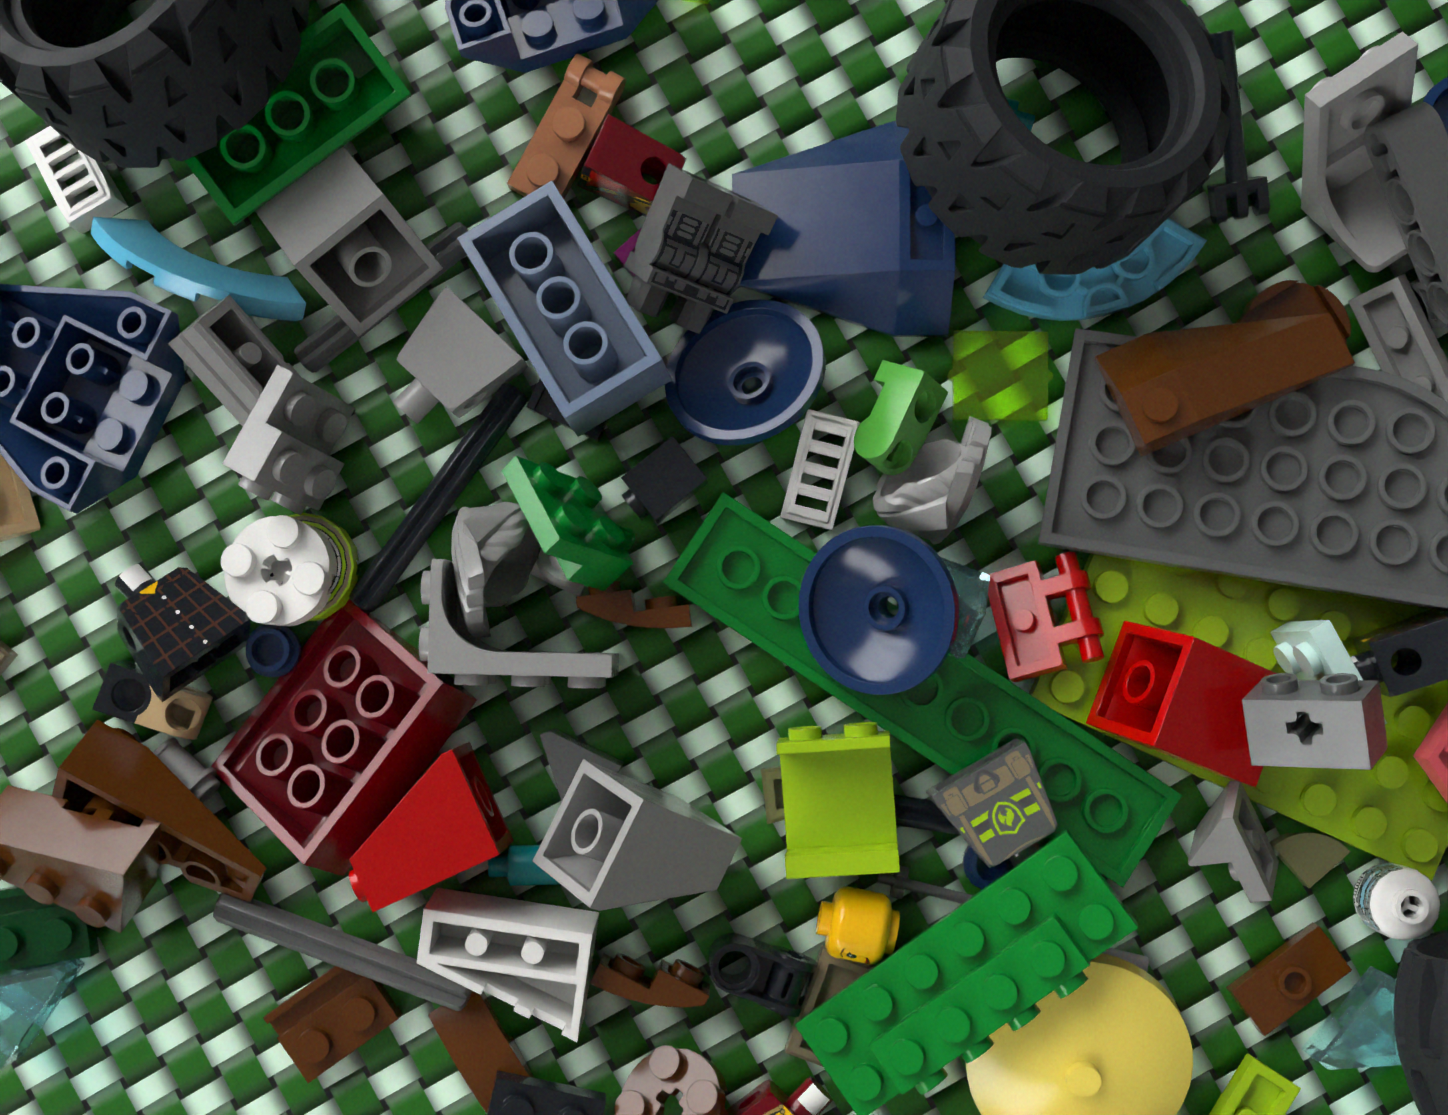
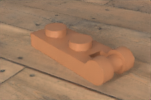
[507,54,626,199]

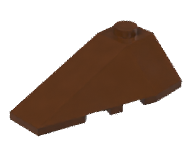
[1095,313,1355,457]
[52,720,267,902]

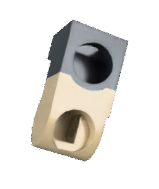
[92,659,213,740]

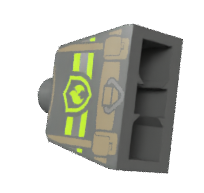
[926,738,1058,868]

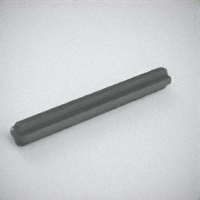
[213,894,472,1011]

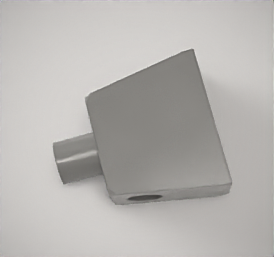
[393,286,528,424]

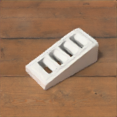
[25,126,129,234]
[780,409,860,531]

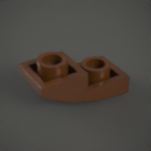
[576,581,692,628]
[589,953,710,1007]
[428,991,534,1113]

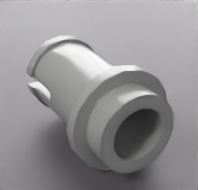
[153,738,221,804]

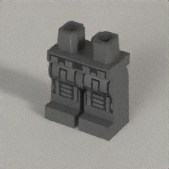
[624,163,779,334]

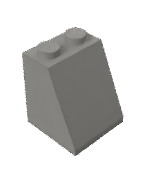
[255,146,443,337]
[532,759,742,911]

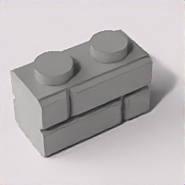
[168,295,301,426]

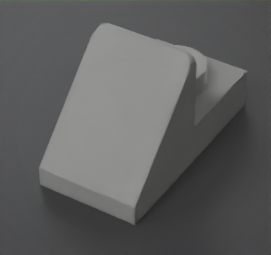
[1188,781,1279,903]

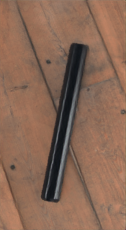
[349,383,527,612]

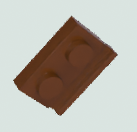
[263,966,403,1083]

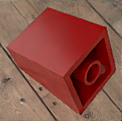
[1086,621,1277,788]
[349,742,514,913]

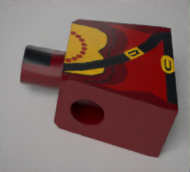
[577,114,686,217]

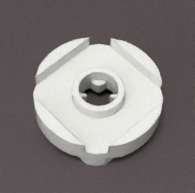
[221,515,337,626]

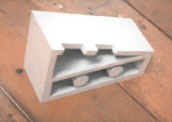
[417,888,599,1042]

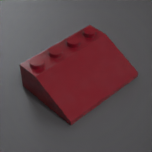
[211,598,477,876]

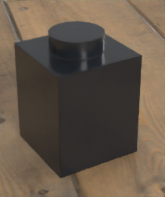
[621,436,708,524]

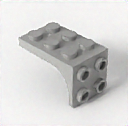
[1301,31,1418,272]
[419,559,619,688]

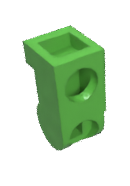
[854,360,948,475]

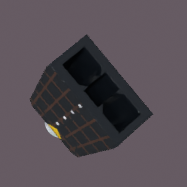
[115,564,251,702]
[1351,609,1448,697]

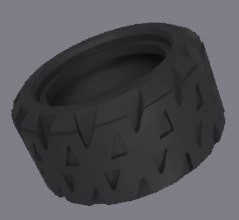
[0,0,309,168]
[896,0,1231,275]

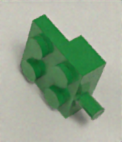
[501,456,635,591]

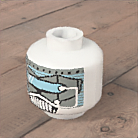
[1353,862,1440,941]

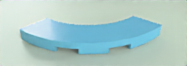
[91,217,306,321]
[983,218,1207,321]

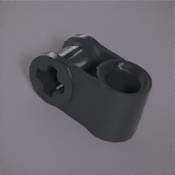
[708,933,818,1017]

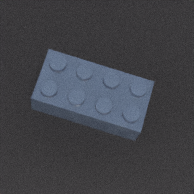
[457,181,672,437]

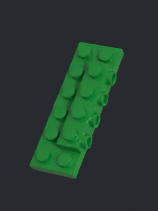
[795,829,1138,1115]

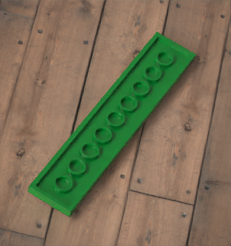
[663,492,1183,888]

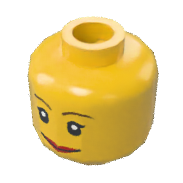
[816,886,900,965]

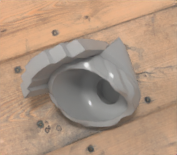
[873,416,992,544]
[451,501,540,638]

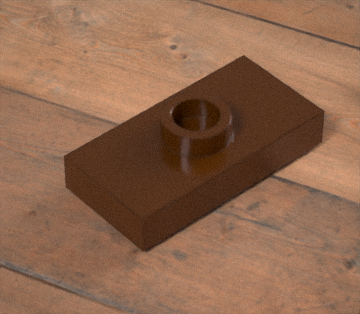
[1226,922,1352,1036]

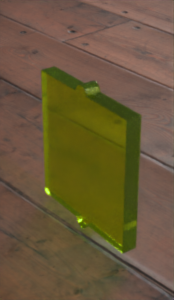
[947,330,1053,421]

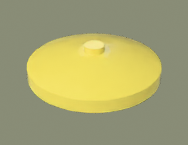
[965,953,1193,1115]

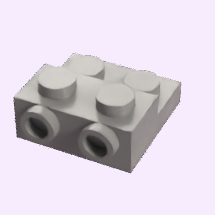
[222,364,355,515]

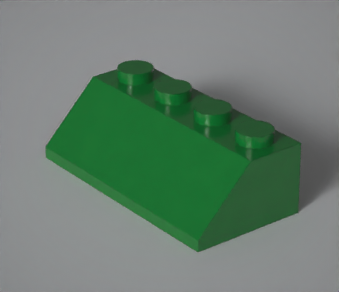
[184,2,412,226]

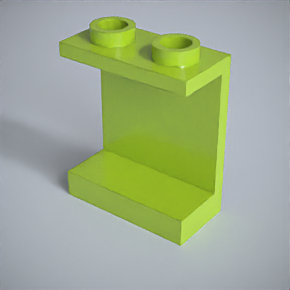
[776,722,900,879]

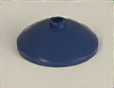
[665,299,826,445]
[799,525,959,695]

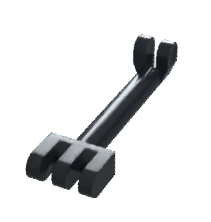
[1207,29,1270,224]

